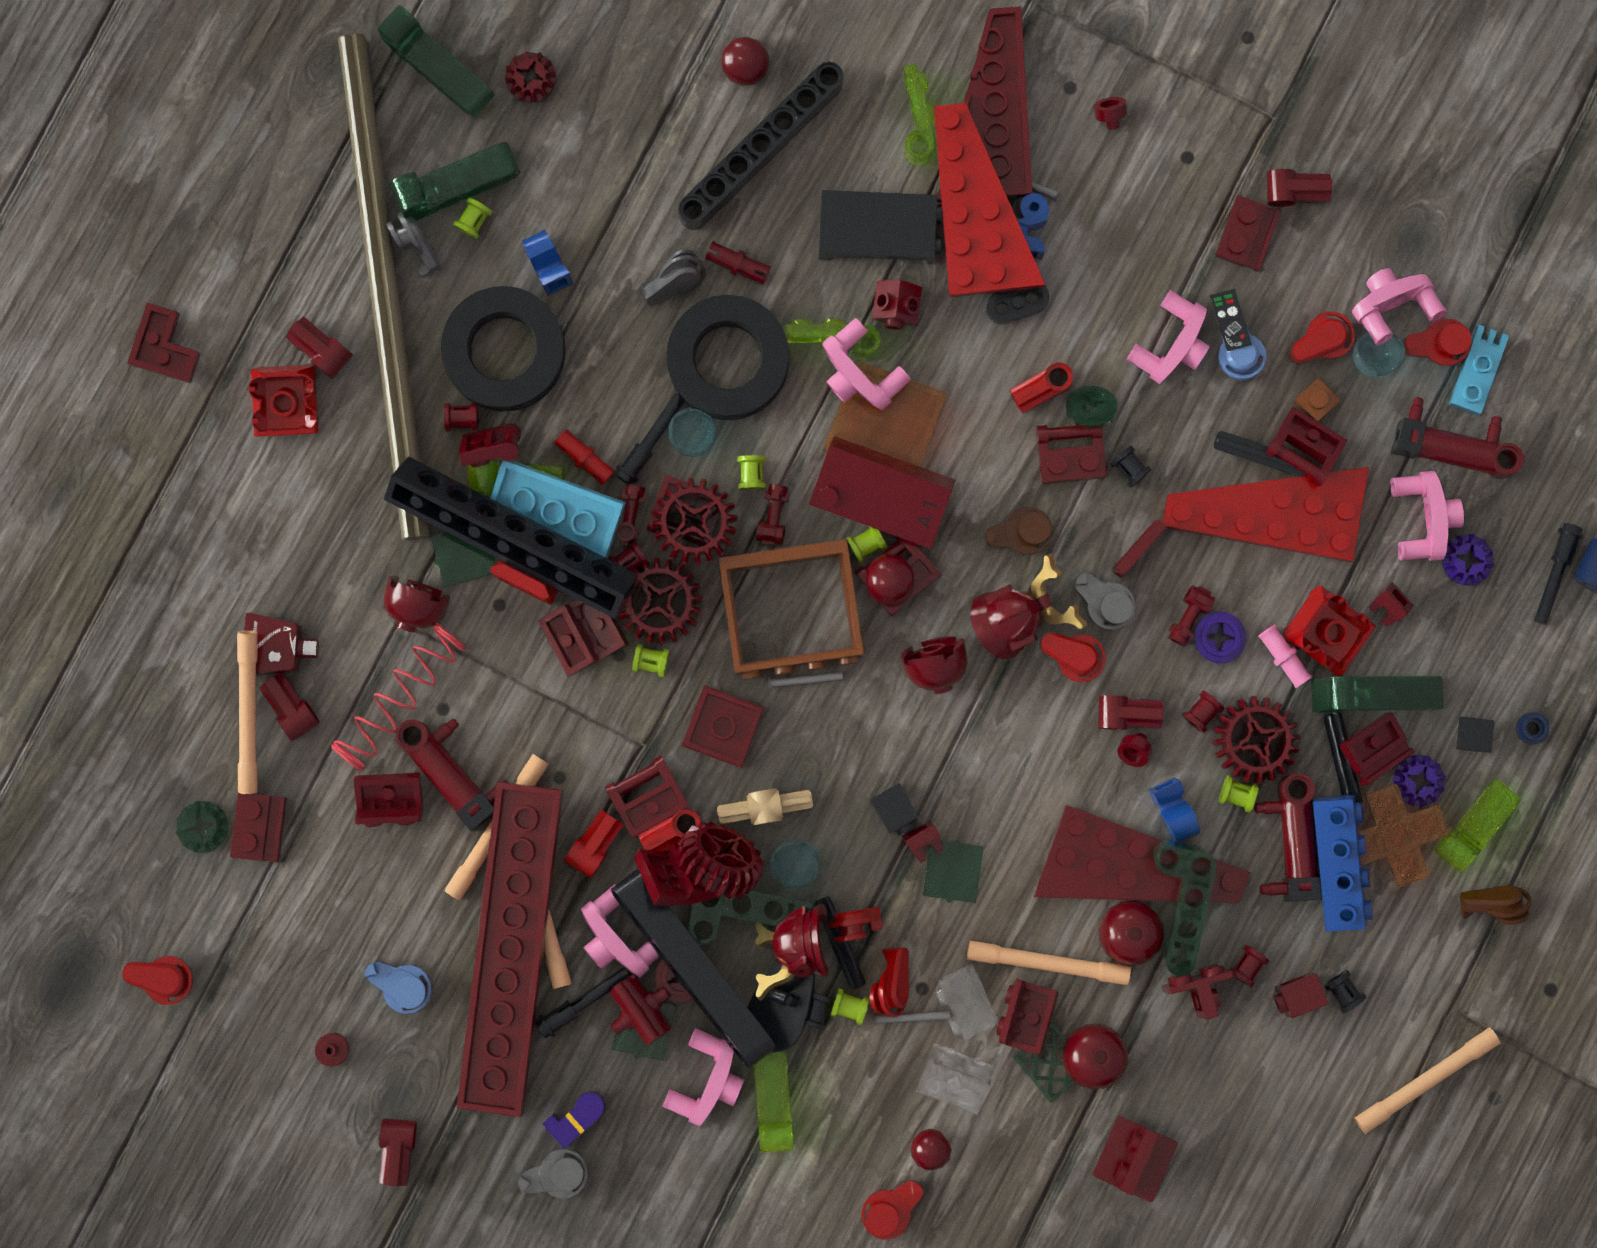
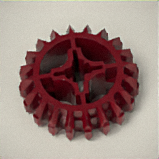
[650,478,738,566]
[618,558,703,646]
[1212,696,1301,784]
[676,821,764,899]

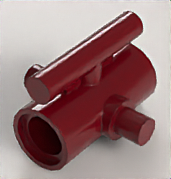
[609,975,672,1046]

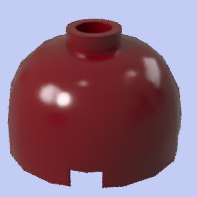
[383,576,450,633]
[901,636,967,694]
[1098,901,1164,966]
[1062,1024,1128,1089]

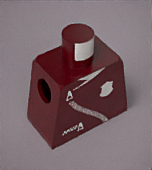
[244,613,319,676]

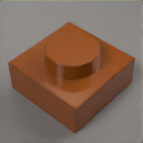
[1293,377,1340,422]

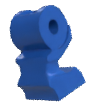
[1017,193,1049,260]
[522,230,574,296]
[1148,778,1201,844]

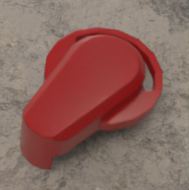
[1289,311,1355,364]
[1401,318,1471,366]
[1039,633,1106,683]
[826,907,883,942]
[870,948,909,1017]
[122,956,193,1005]
[861,1180,923,1240]

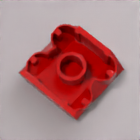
[248,364,319,437]
[490,560,559,605]
[1284,586,1376,677]

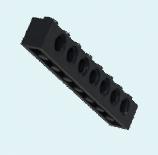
[384,456,639,619]

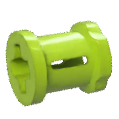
[452,197,493,240]
[737,455,766,490]
[845,527,887,564]
[632,643,670,678]
[1218,775,1259,813]
[830,988,870,1026]

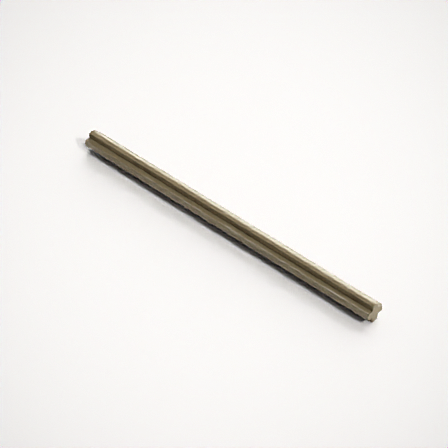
[338,33,430,541]

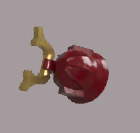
[971,554,1087,659]
[755,903,828,1000]

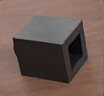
[870,783,918,836]

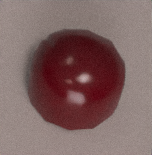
[721,36,769,86]
[866,554,915,607]

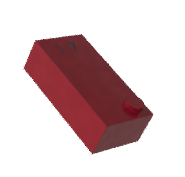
[809,436,956,549]

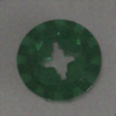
[1066,386,1118,430]
[176,801,229,853]

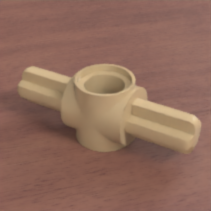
[717,788,813,825]

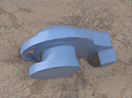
[1218,329,1267,381]
[365,962,432,1014]

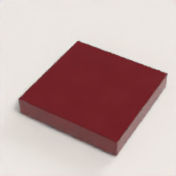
[681,685,765,768]

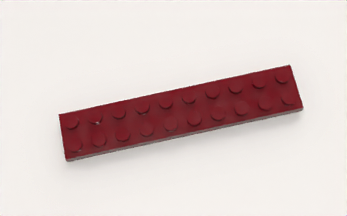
[456,782,563,1117]

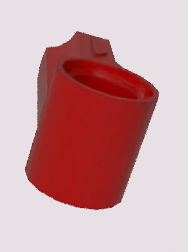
[1009,362,1073,415]
[638,809,704,852]
[564,810,624,879]

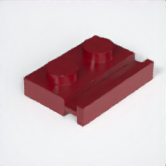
[1215,195,1281,272]
[1339,712,1415,786]
[230,793,287,862]

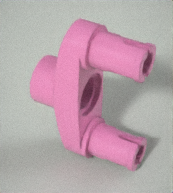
[1352,268,1447,346]
[1126,290,1210,384]
[822,318,911,411]
[1390,471,1464,561]
[580,884,660,978]
[662,1028,745,1127]

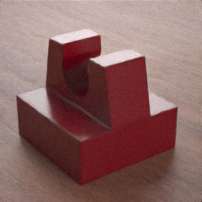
[1369,582,1414,626]
[902,820,944,863]

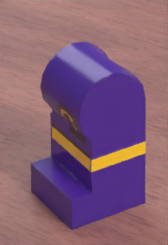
[543,1091,605,1149]

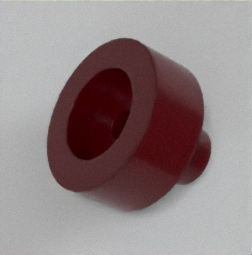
[1094,97,1127,130]
[1117,733,1152,767]
[315,1033,349,1067]

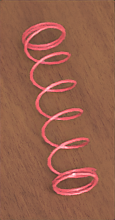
[331,622,466,771]

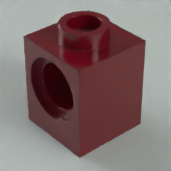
[1273,972,1329,1018]

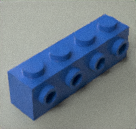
[1313,794,1373,932]

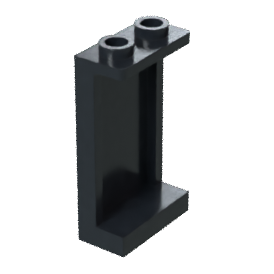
[819,190,943,264]

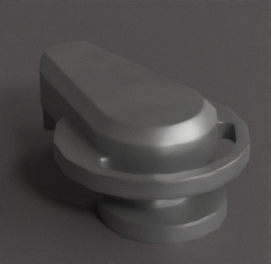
[386,212,442,278]
[640,249,706,306]
[1074,572,1136,630]
[518,1149,588,1199]

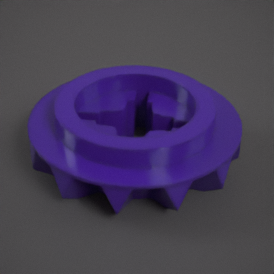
[1442,534,1494,586]
[1194,612,1246,664]
[1393,755,1446,807]

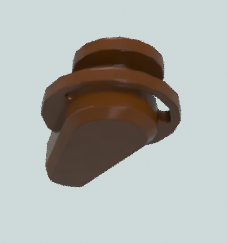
[985,507,1053,555]
[1460,886,1532,925]

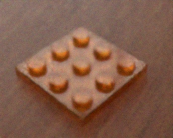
[823,360,947,467]

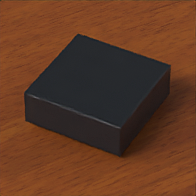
[1456,717,1494,753]

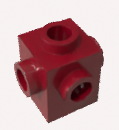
[872,279,922,330]

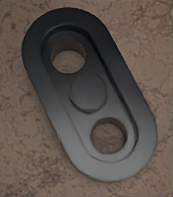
[986,287,1049,325]

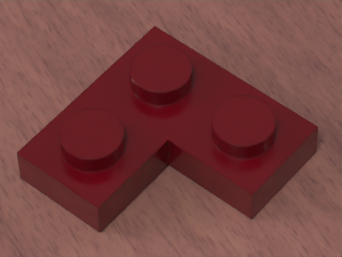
[127,303,201,384]

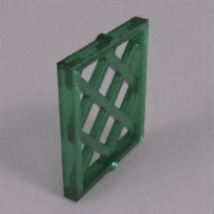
[1013,1022,1075,1103]

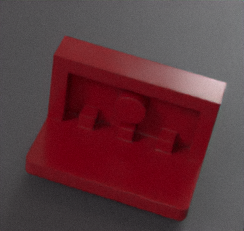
[1162,964,1235,1020]
[1093,1116,1178,1202]

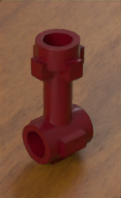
[615,484,647,547]
[756,484,790,546]
[1168,585,1215,647]

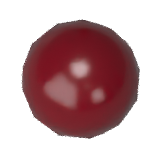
[911,1129,952,1170]

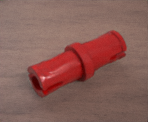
[554,429,615,486]

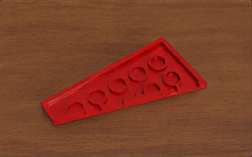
[934,103,1046,298]
[1162,467,1369,562]

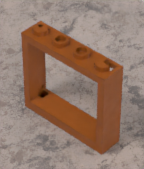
[718,539,864,680]

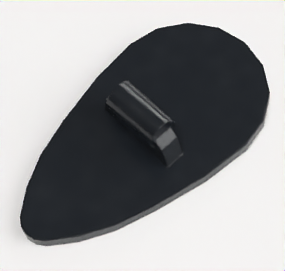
[747,959,815,1053]

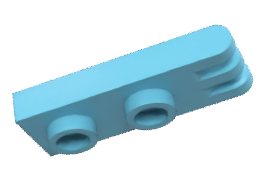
[1448,324,1509,416]

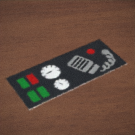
[1210,289,1252,351]

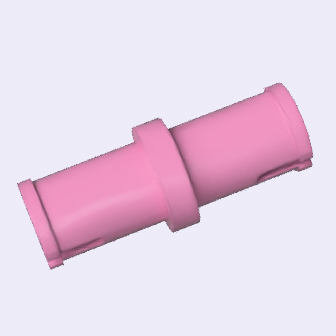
[1258,624,1313,689]

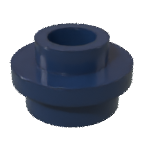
[1516,712,1550,745]

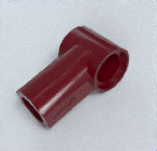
[1267,169,1332,207]
[286,316,353,380]
[259,672,320,741]
[1098,695,1164,730]
[379,1118,417,1186]

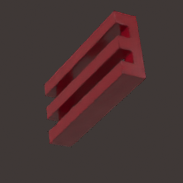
[1112,520,1166,578]

